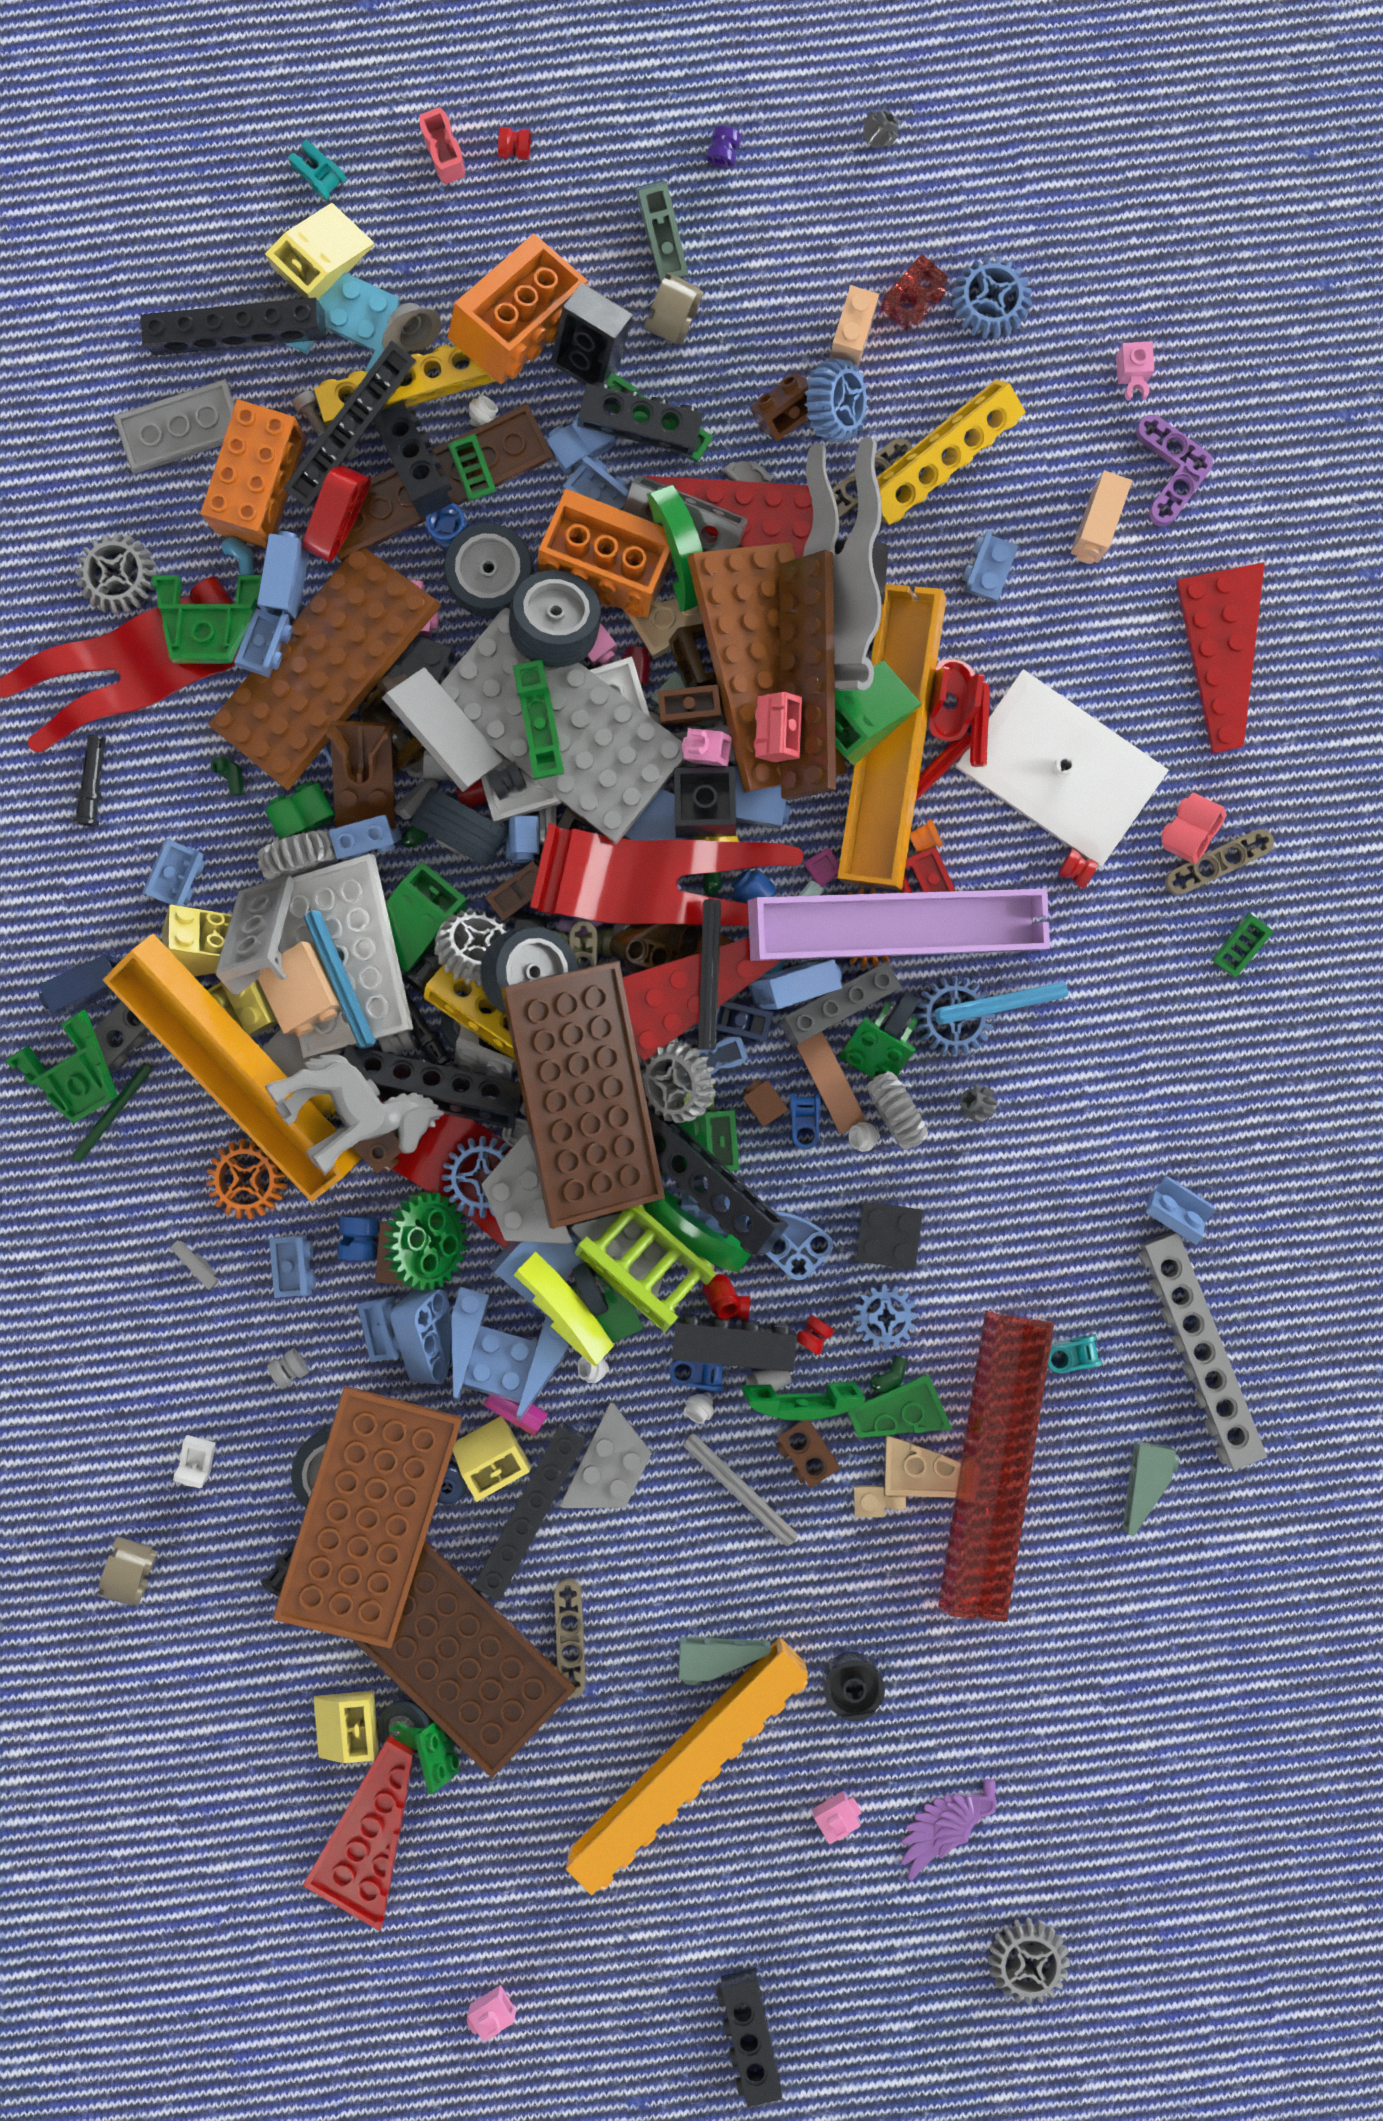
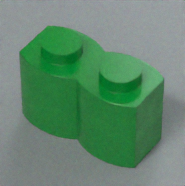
[265,782,335,840]

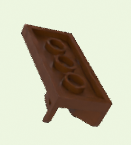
[326,721,397,829]

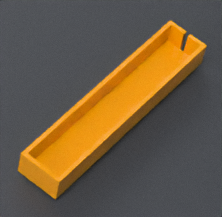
[837,584,947,891]
[103,933,362,1203]
[566,1637,808,1896]

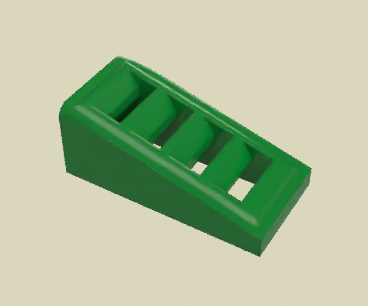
[447,434,497,502]
[1212,912,1274,978]

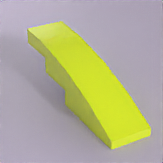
[514,1251,614,1367]

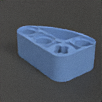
[746,1210,833,1280]
[391,1289,452,1384]

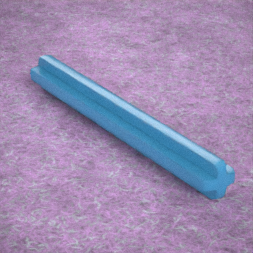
[304,910,375,1049]
[934,982,1069,1025]

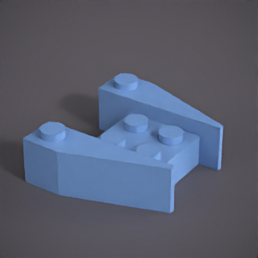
[451,1287,570,1421]

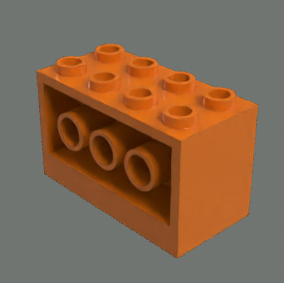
[447,234,588,385]
[200,399,307,549]
[538,488,673,619]

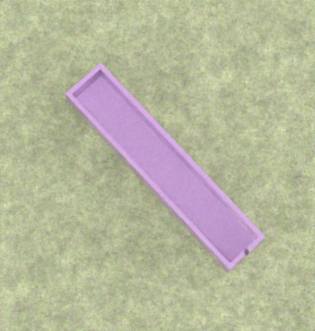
[748,889,1050,961]

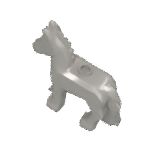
[264,1054,444,1176]

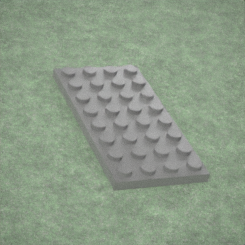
[440,608,685,845]

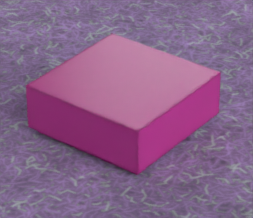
[803,847,839,887]

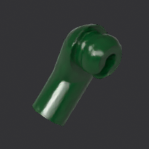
[210,756,244,796]
[401,813,429,848]
[702,872,723,895]
[870,1355,908,1393]

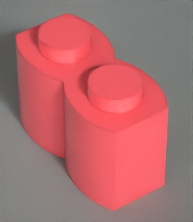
[419,107,465,185]
[1161,792,1227,864]

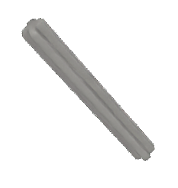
[683,1434,798,1546]

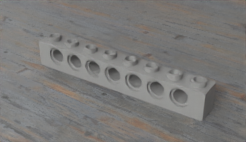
[1138,1231,1267,1470]

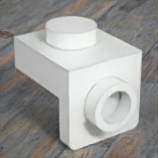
[173,1435,216,1488]

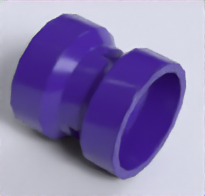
[706,126,742,169]

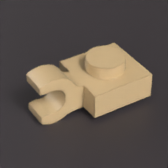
[854,1485,906,1517]

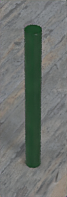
[71,1062,154,1163]

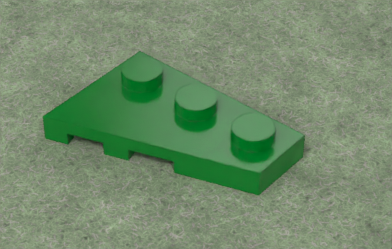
[847,1373,953,1438]

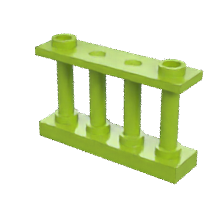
[574,1204,717,1333]

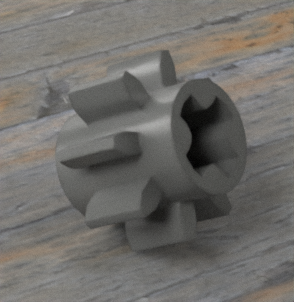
[863,109,899,148]
[960,1084,998,1123]

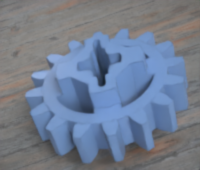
[852,1284,918,1350]

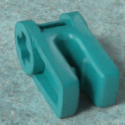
[287,139,347,201]

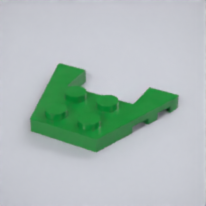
[152,575,262,663]
[5,1009,118,1124]

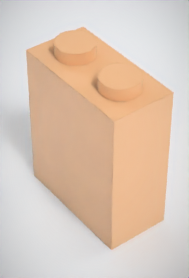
[830,285,879,368]
[1070,470,1132,564]
[258,941,342,1037]

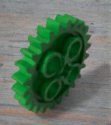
[383,1192,468,1290]

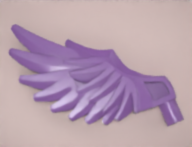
[901,1779,997,1880]

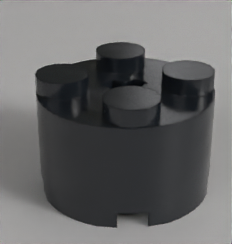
[822,1652,885,1721]

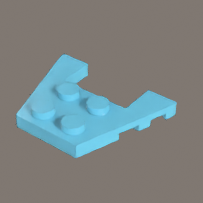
[284,272,400,372]

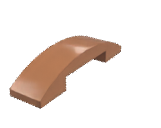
[795,1031,866,1135]

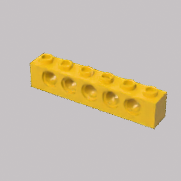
[314,345,496,428]
[876,379,1026,525]
[424,965,516,1063]

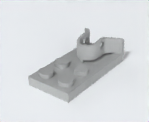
[215,874,295,995]

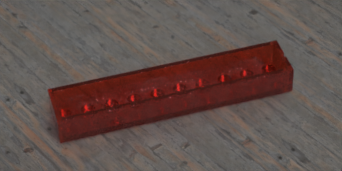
[938,1310,1054,1622]

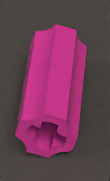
[484,1395,548,1436]

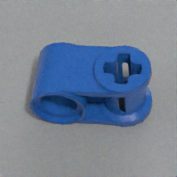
[789,1093,820,1150]
[668,1360,726,1391]

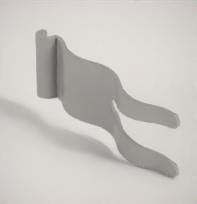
[803,437,882,691]

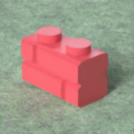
[754,692,802,762]

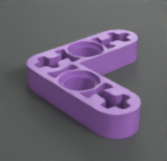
[1136,415,1213,526]

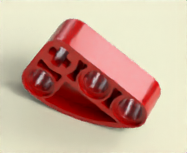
[302,465,371,562]

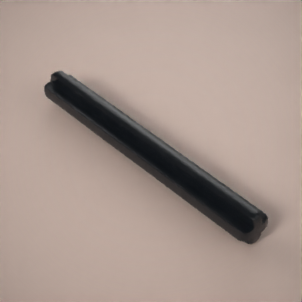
[698,899,721,1050]

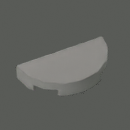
[722,461,771,483]
[395,779,439,820]
[170,1240,219,1290]

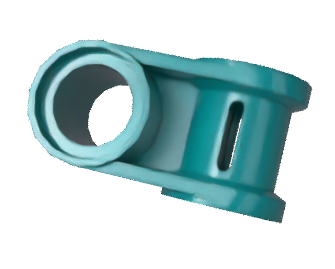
[1041,1334,1103,1373]

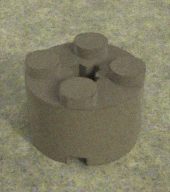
[643,272,704,345]
[97,1536,158,1606]

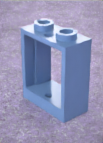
[749,959,842,1010]

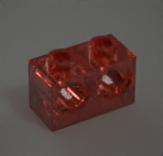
[880,254,948,331]

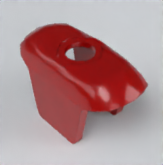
[928,659,984,741]

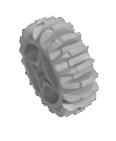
[75,533,157,615]
[257,830,337,880]
[434,909,507,987]
[641,1041,717,1123]
[867,1071,928,1150]
[988,1917,1070,2005]

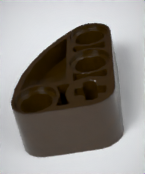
[609,924,702,968]

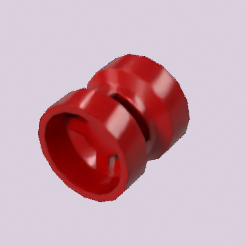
[498,126,531,161]
[1057,849,1098,889]
[797,1314,836,1355]

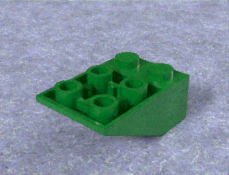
[835,660,922,765]
[386,861,467,973]
[660,1110,740,1176]

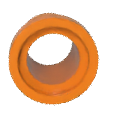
[910,818,944,853]

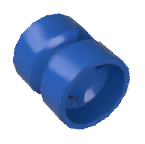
[426,503,469,551]
[337,1216,379,1261]

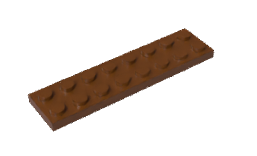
[314,403,554,562]
[779,550,836,800]

